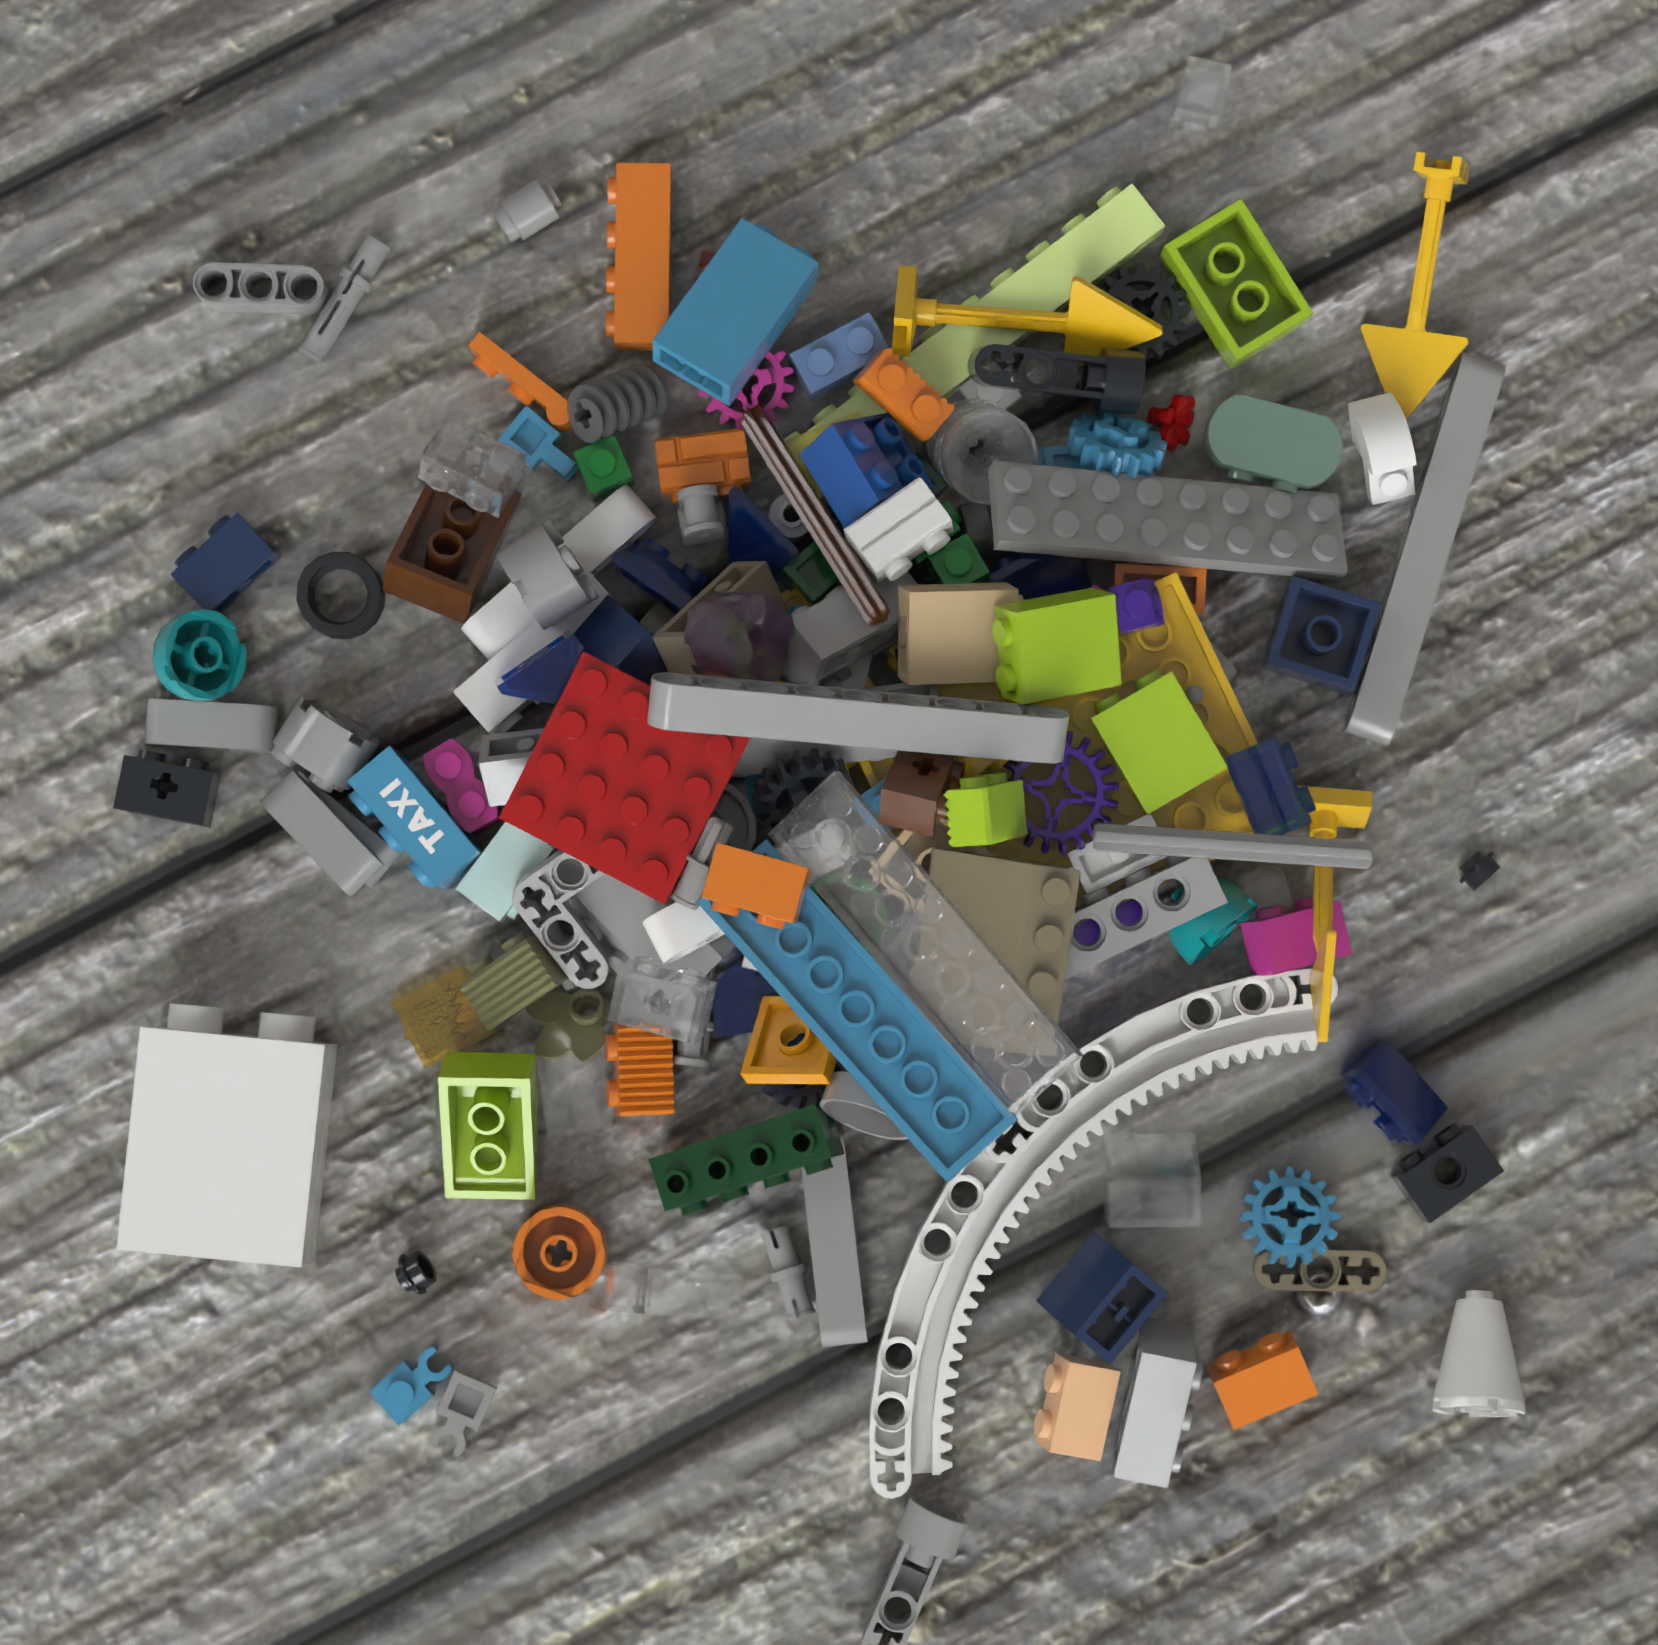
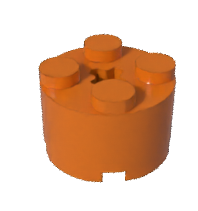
[513,1204,608,1300]

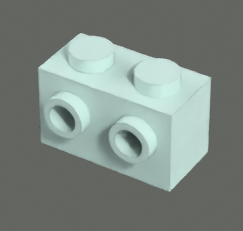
[455,822,557,923]

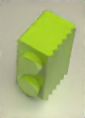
[944,772,1027,847]

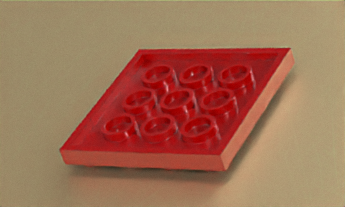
[499,651,751,904]

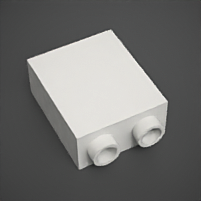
[116,1003,337,1268]

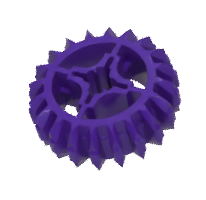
[1003,731,1119,855]

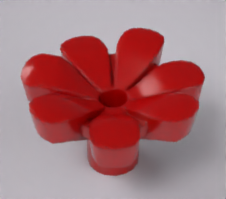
[1147,394,1195,452]

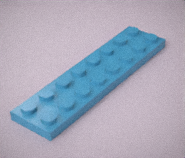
[696,839,1018,1183]

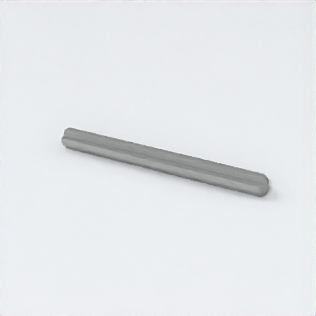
[1093,823,1373,869]

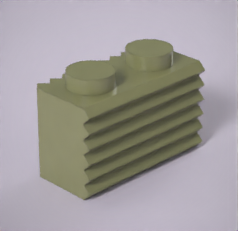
[459,931,569,1031]

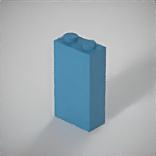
[653,218,819,406]

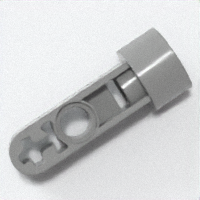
[860,1495,969,1645]

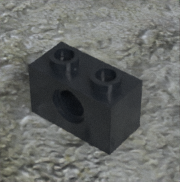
[1391,1123,1504,1224]

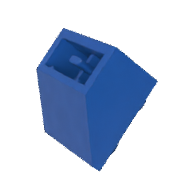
[799,413,935,529]

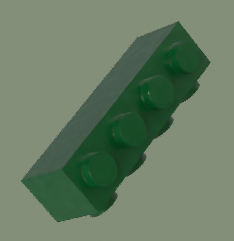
[648,1103,845,1216]

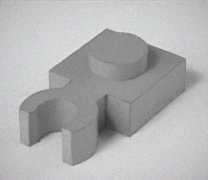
[430,1369,498,1457]

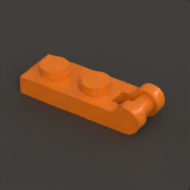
[468,331,572,433]

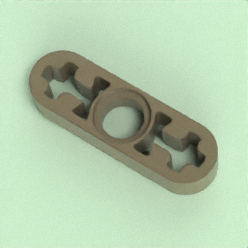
[1252,1248,1387,1292]

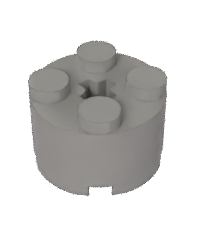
[496,519,599,630]
[271,695,380,793]

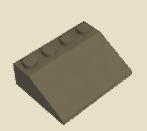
[910,847,1081,1057]

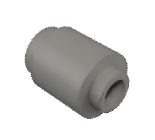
[492,179,562,242]
[769,494,810,543]

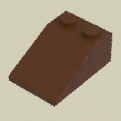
[382,459,522,624]

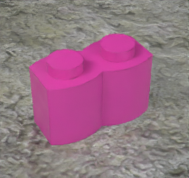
[423,739,502,836]

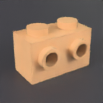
[1034,1352,1121,1461]

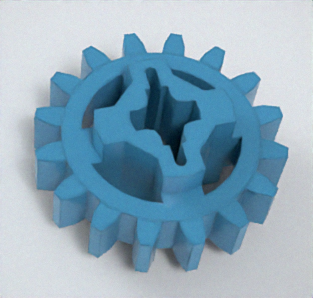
[1067,411,1167,478]
[1239,1166,1340,1268]

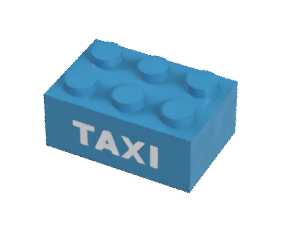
[347,746,483,890]

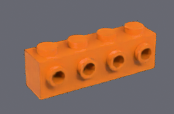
[606,163,673,351]

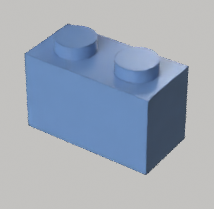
[790,312,889,403]

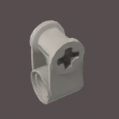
[677,484,728,547]

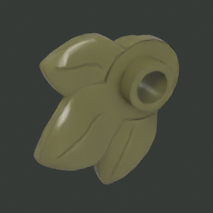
[526,989,611,1063]

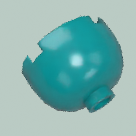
[152,609,247,701]
[1167,877,1258,965]

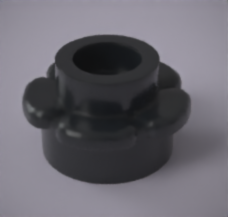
[1459,850,1501,891]
[395,1251,437,1295]

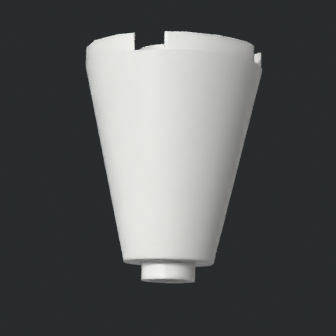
[1432,1290,1525,1417]

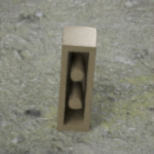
[652,561,787,677]

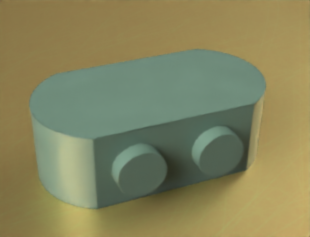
[1203,394,1343,495]

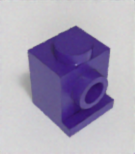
[1108,578,1165,636]

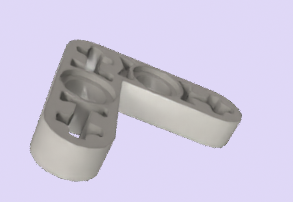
[512,850,609,989]

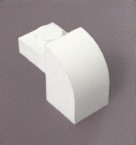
[1348,392,1417,505]

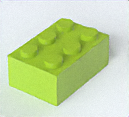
[1159,199,1313,370]

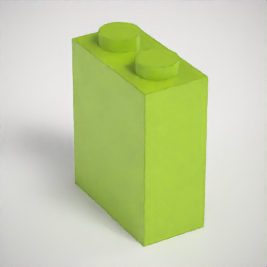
[992,588,1122,705]
[1090,669,1228,815]

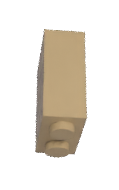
[898,582,1024,685]

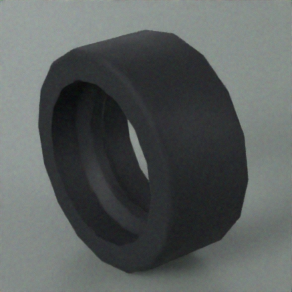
[296,551,385,639]

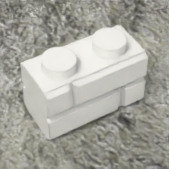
[844,477,953,583]

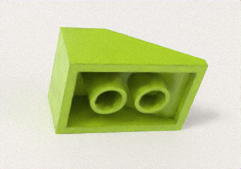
[438,1052,539,1200]

